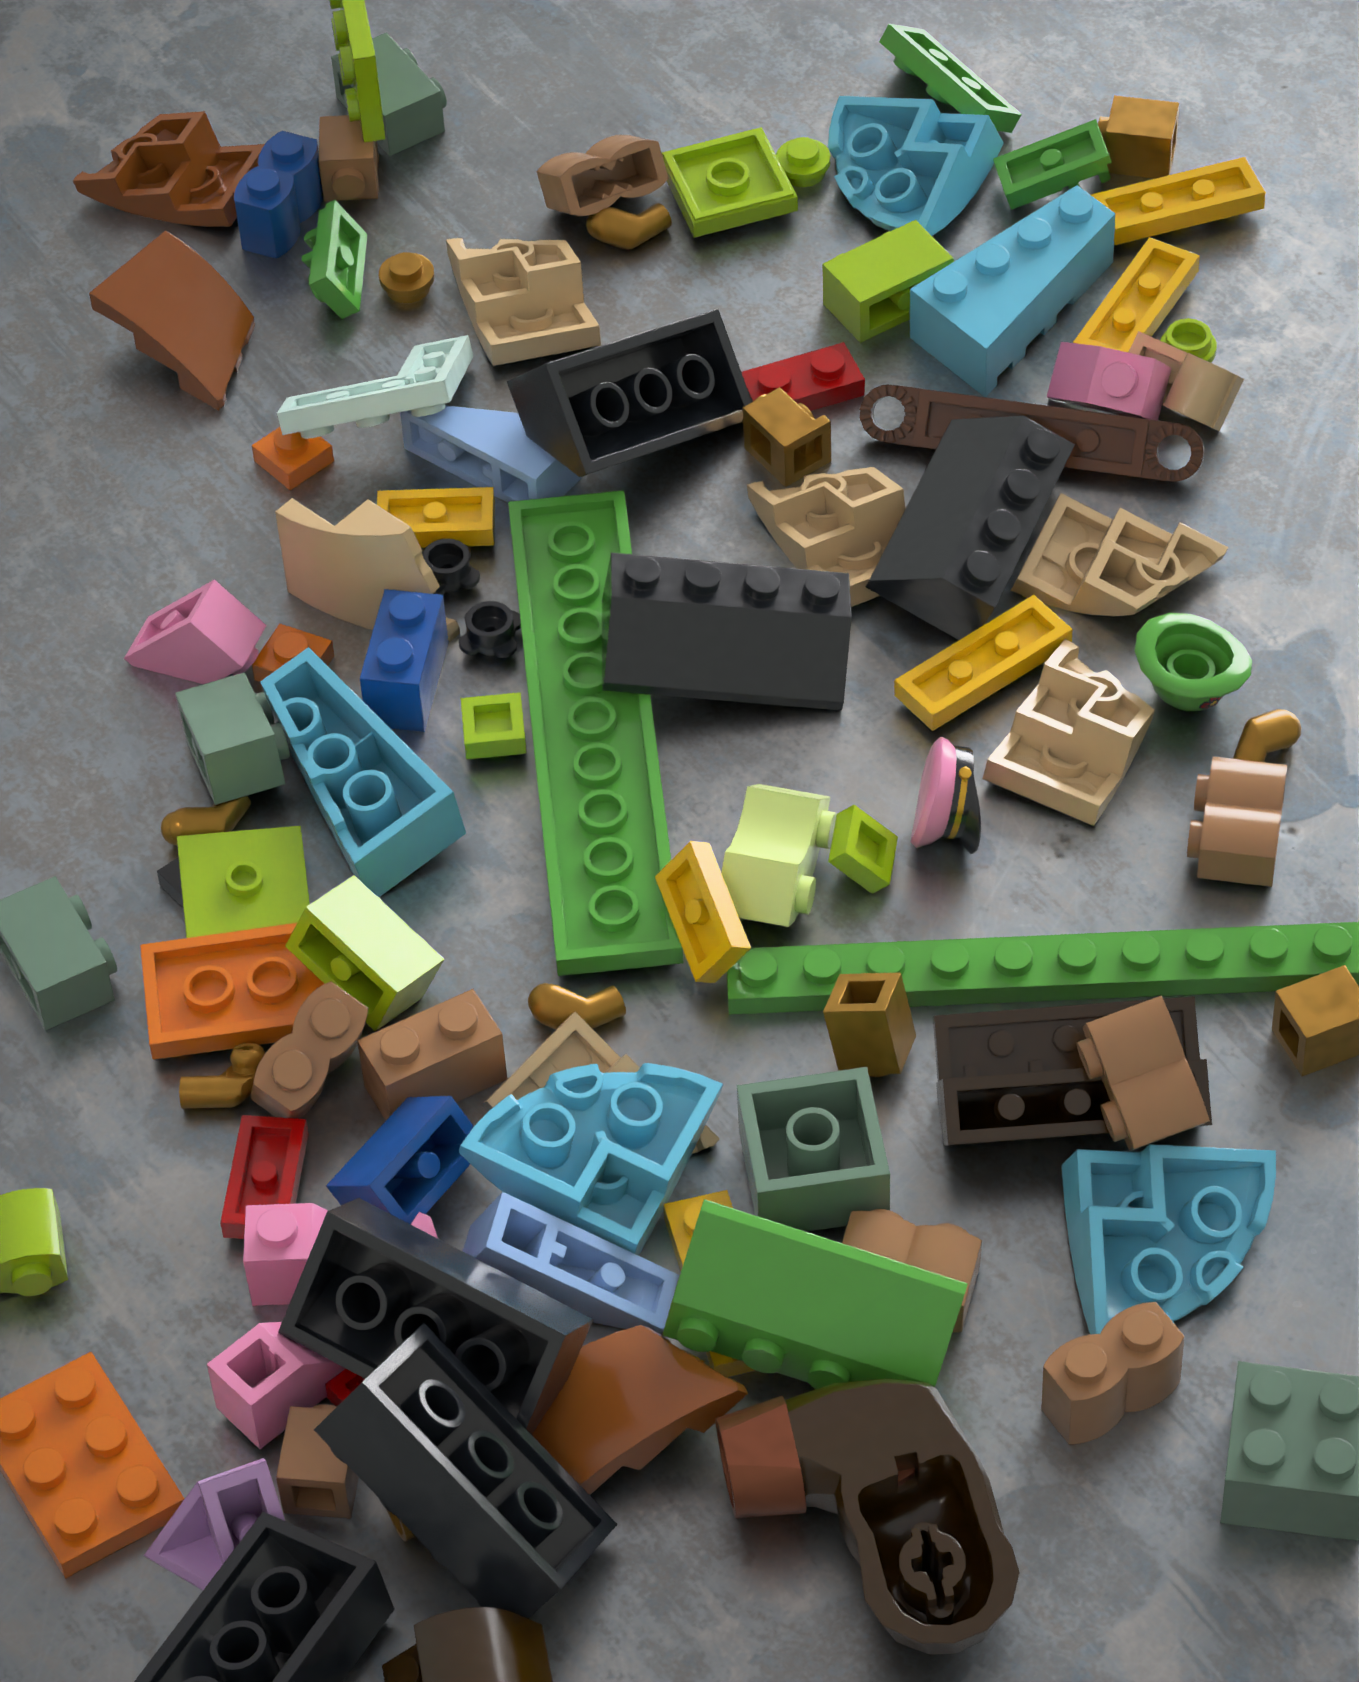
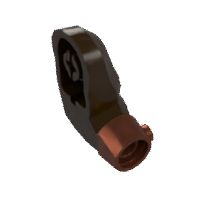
[715,1378,1020,1654]

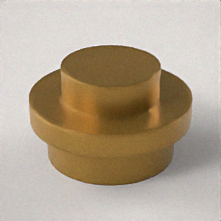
[379,252,435,303]

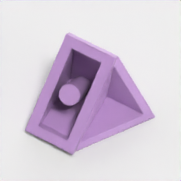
[143,1458,285,1590]

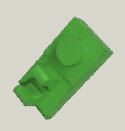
[993,119,1112,210]
[302,200,367,319]

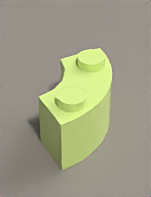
[722,784,837,927]

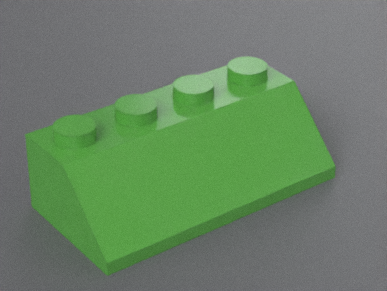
[662,1199,968,1389]

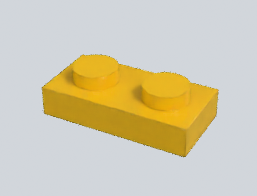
[377,487,495,548]
[655,841,751,983]

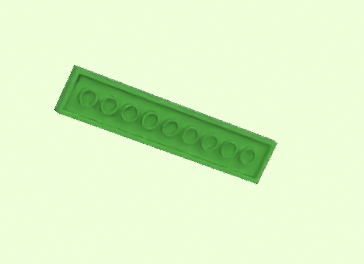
[508,490,684,976]

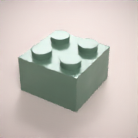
[737,1067,890,1232]
[1220,1361,1359,1541]

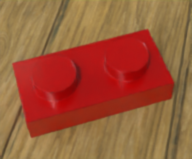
[742,342,865,411]
[220,1115,309,1239]

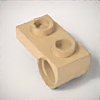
[1128,331,1244,432]

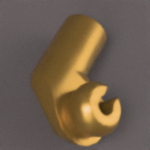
[586,203,672,250]
[1233,709,1302,762]
[161,796,251,845]
[528,983,626,1030]
[179,1043,265,1109]

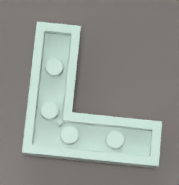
[277,335,474,439]

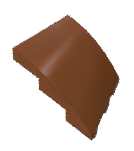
[73,111,265,227]
[89,230,255,411]
[532,1325,749,1495]

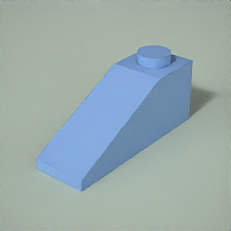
[400,405,582,503]
[463,1192,679,1334]

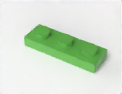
[879,24,1022,133]

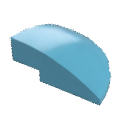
[828,96,1004,236]
[459,1063,723,1256]
[1062,1144,1276,1335]

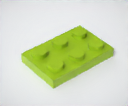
[329,0,385,142]

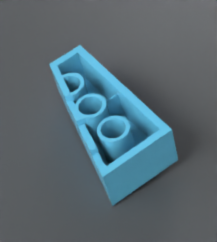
[910,185,1115,397]
[260,647,466,897]

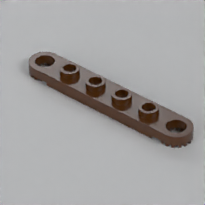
[859,384,1205,482]

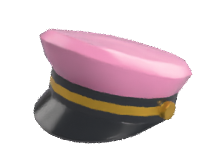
[910,737,981,854]

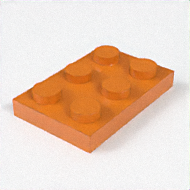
[140,923,324,1060]
[0,1352,185,1579]

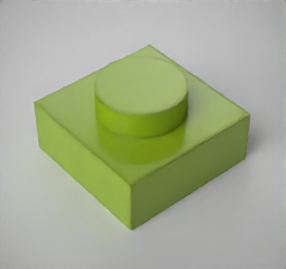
[460,692,527,760]
[828,805,898,894]

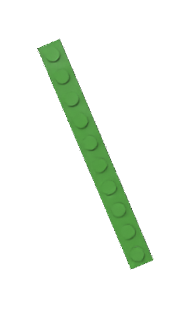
[727,922,1359,1015]

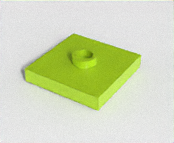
[662,127,798,238]
[177,825,310,938]

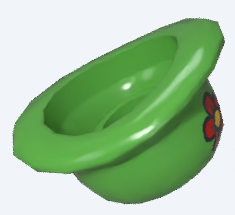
[1135,613,1252,712]

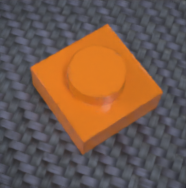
[252,427,334,491]
[252,623,334,682]

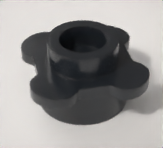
[422,539,480,595]
[459,601,521,658]

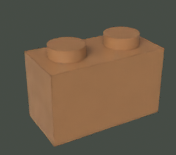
[357,989,508,1121]

